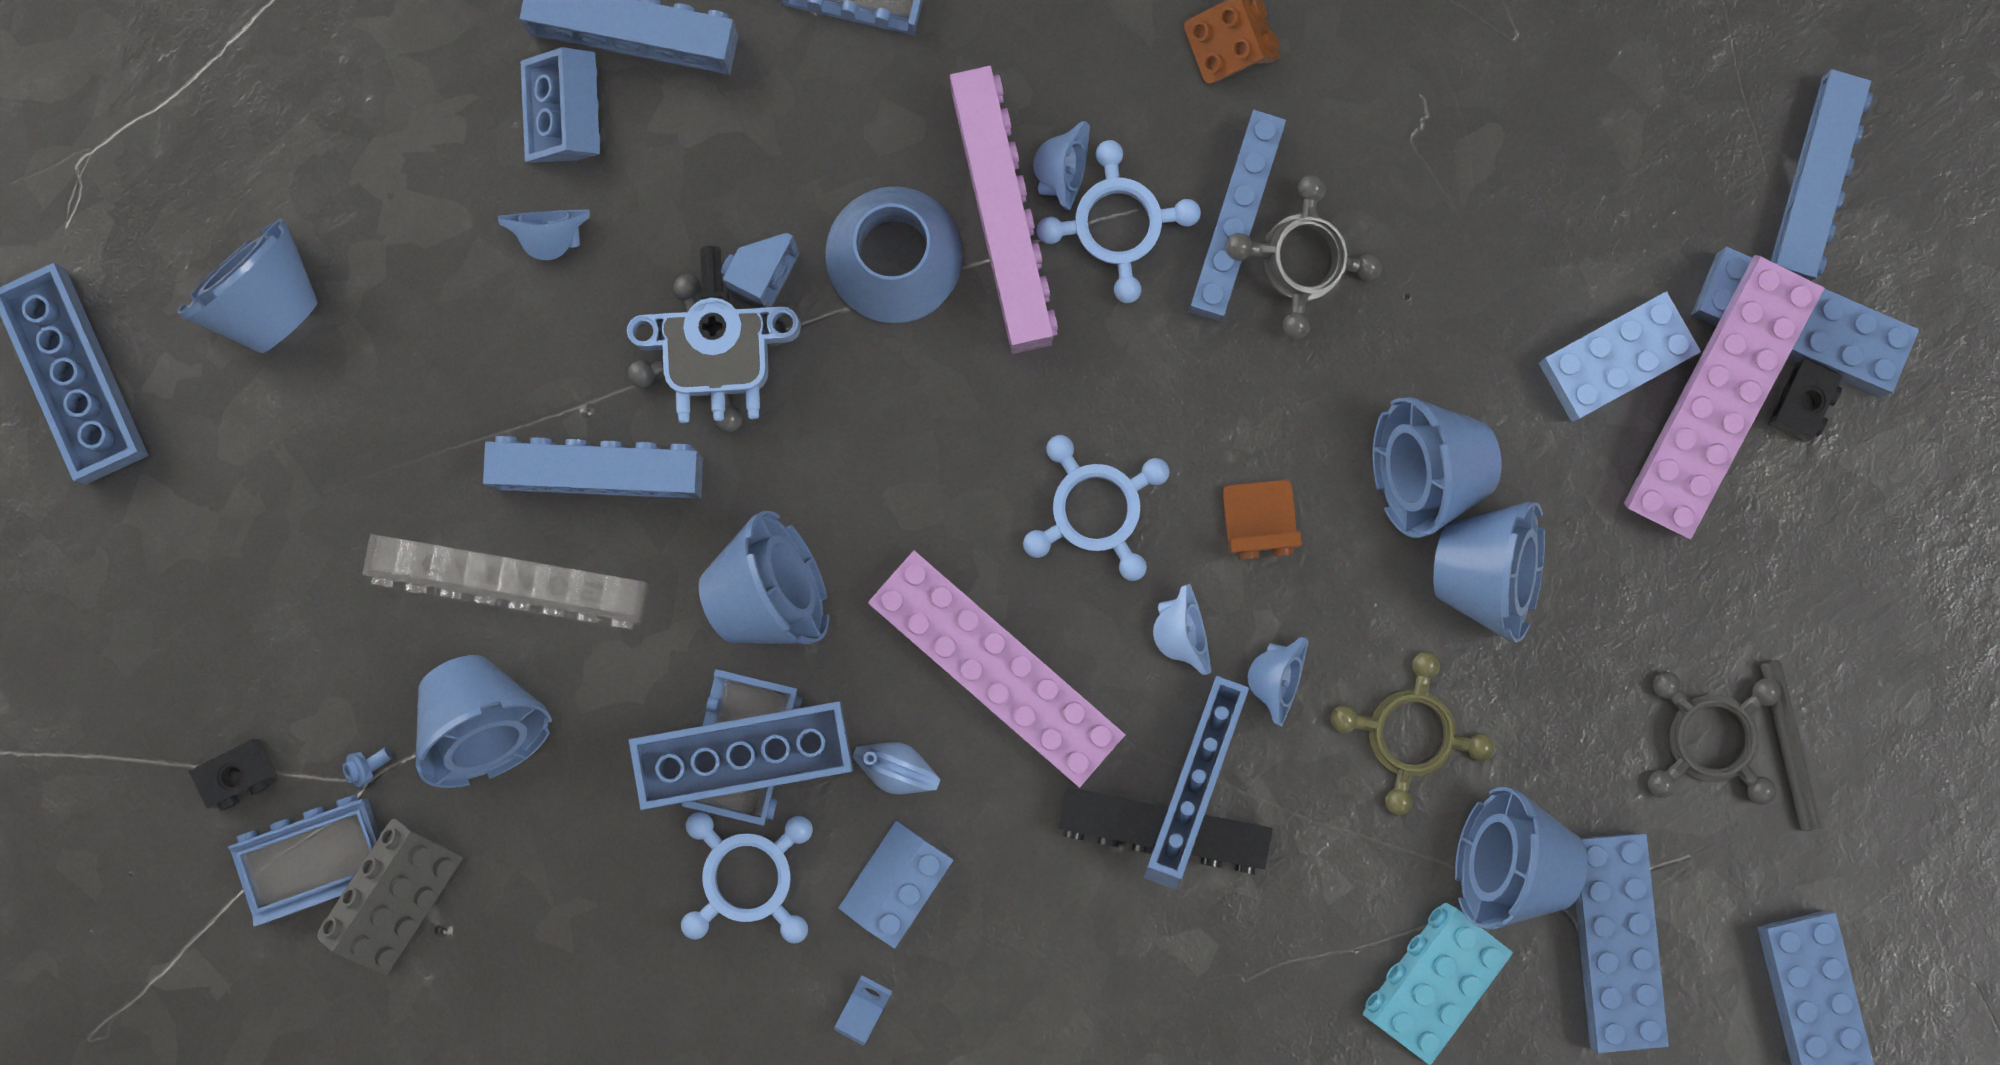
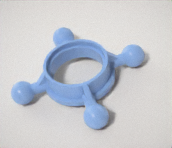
[1036,140,1201,303]
[1023,435,1170,581]
[681,812,813,944]

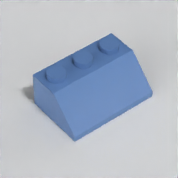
[520,47,600,163]
[721,233,800,308]
[838,820,954,949]

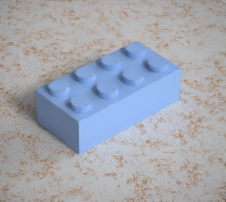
[1538,291,1701,423]

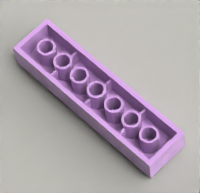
[950,65,1058,354]
[1623,255,1825,539]
[868,550,1126,788]

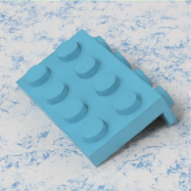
[1363,903,1513,1065]

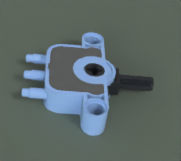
[627,246,801,423]

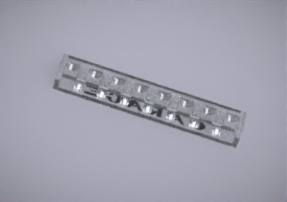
[362,534,649,629]

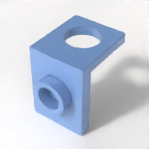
[834,975,892,1046]

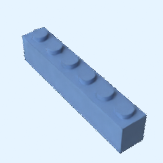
[1771,69,1873,281]
[1188,109,1286,322]
[1143,676,1249,890]

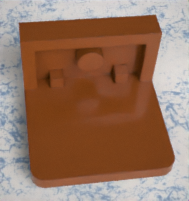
[1184,0,1281,84]
[1222,480,1302,560]

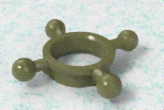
[1330,651,1495,816]

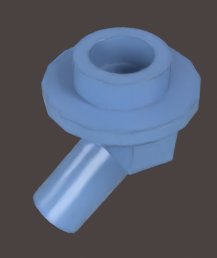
[343,747,393,787]

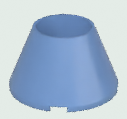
[826,186,963,324]
[177,218,318,354]
[1373,397,1502,538]
[1433,501,1545,642]
[699,511,829,645]
[416,655,552,788]
[1455,787,1587,929]

